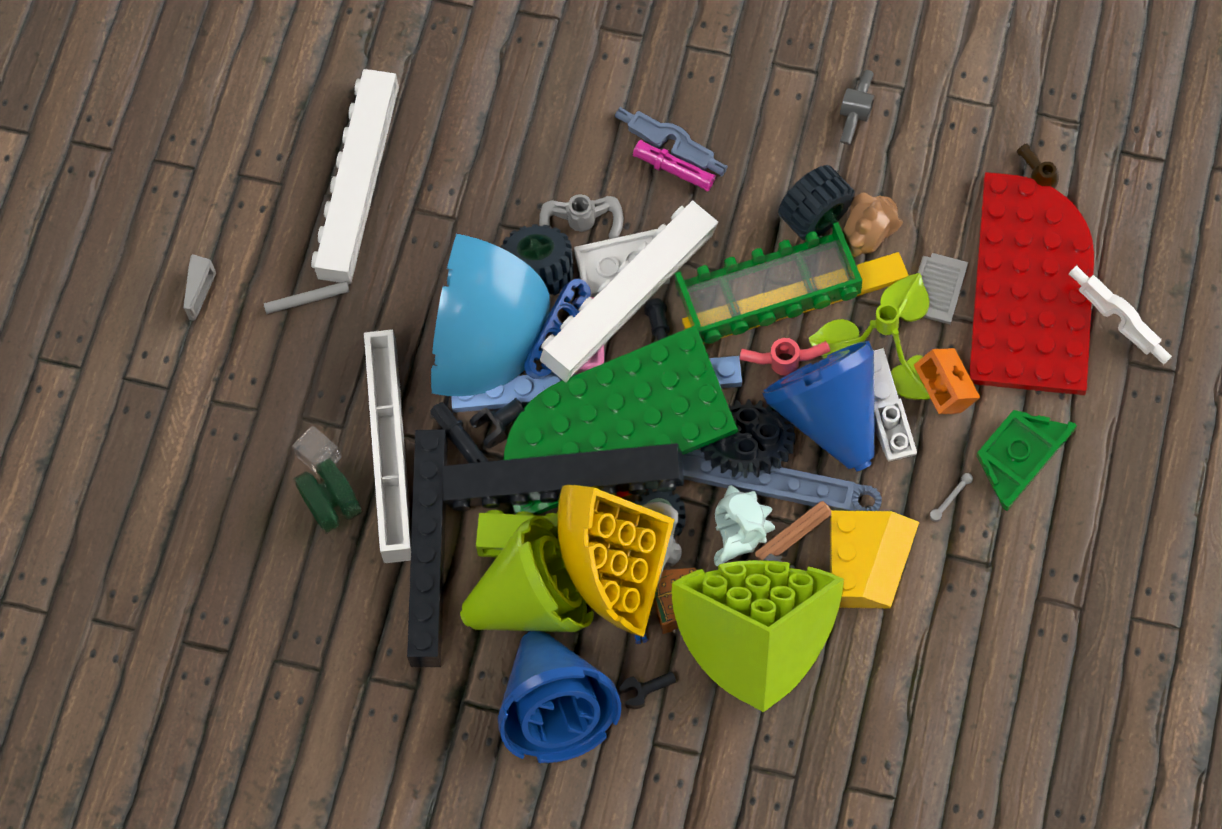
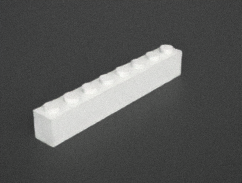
[311,69,399,284]
[540,200,718,383]
[364,330,412,563]

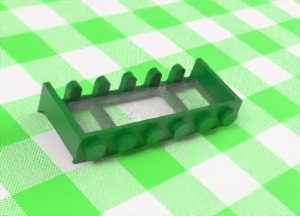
[675,222,862,344]

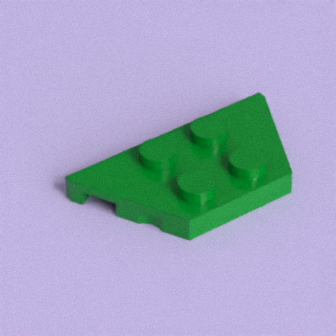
[976,410,1077,511]

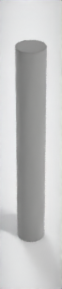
[264,281,350,314]

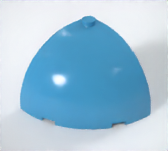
[431,234,550,396]

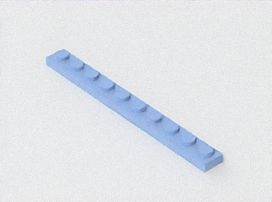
[451,356,742,413]

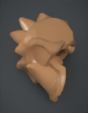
[843,192,903,258]

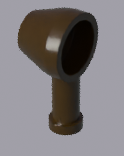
[1016,143,1059,188]

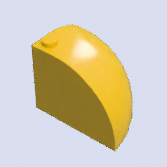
[557,485,675,637]

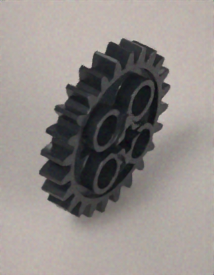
[700,399,795,478]

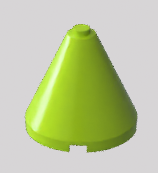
[460,516,594,632]

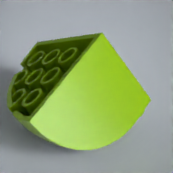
[672,560,844,712]

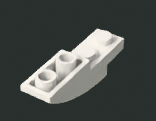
[873,348,917,462]

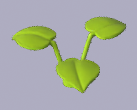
[809,273,930,399]

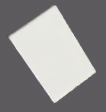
[574,229,670,297]

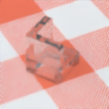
[292,426,341,478]

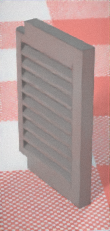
[918,253,968,325]

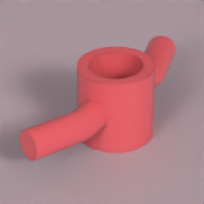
[740,338,830,376]

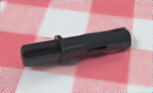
[430,402,489,463]

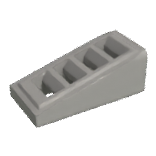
[183,254,216,321]

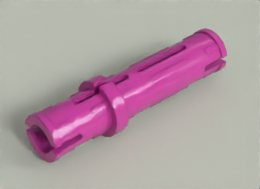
[633,140,716,192]

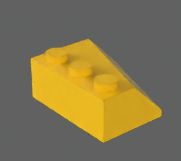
[830,510,919,609]

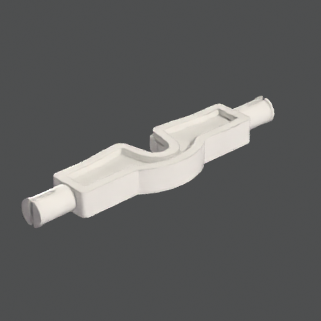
[1069,265,1172,365]

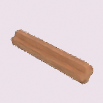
[755,501,831,561]

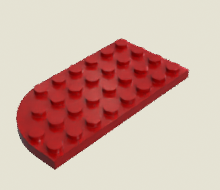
[969,172,1094,395]

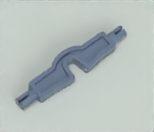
[615,107,728,176]

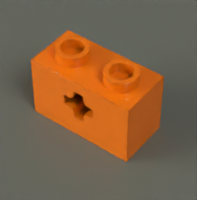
[914,348,980,414]

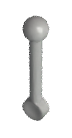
[930,473,973,522]

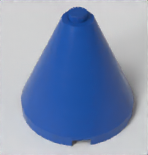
[762,341,875,472]
[498,631,621,763]

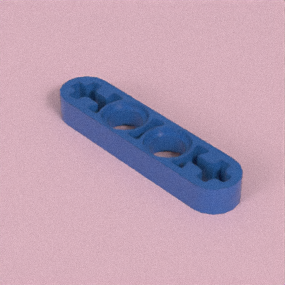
[524,279,591,379]

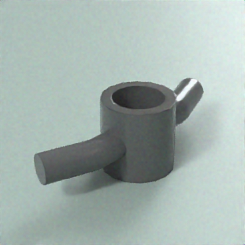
[840,70,875,145]

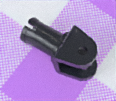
[469,397,525,448]

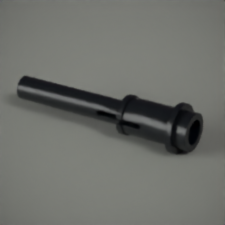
[644,298,670,341]

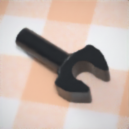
[619,672,677,709]

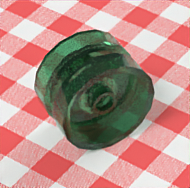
[293,457,362,534]

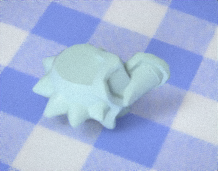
[714,485,775,566]

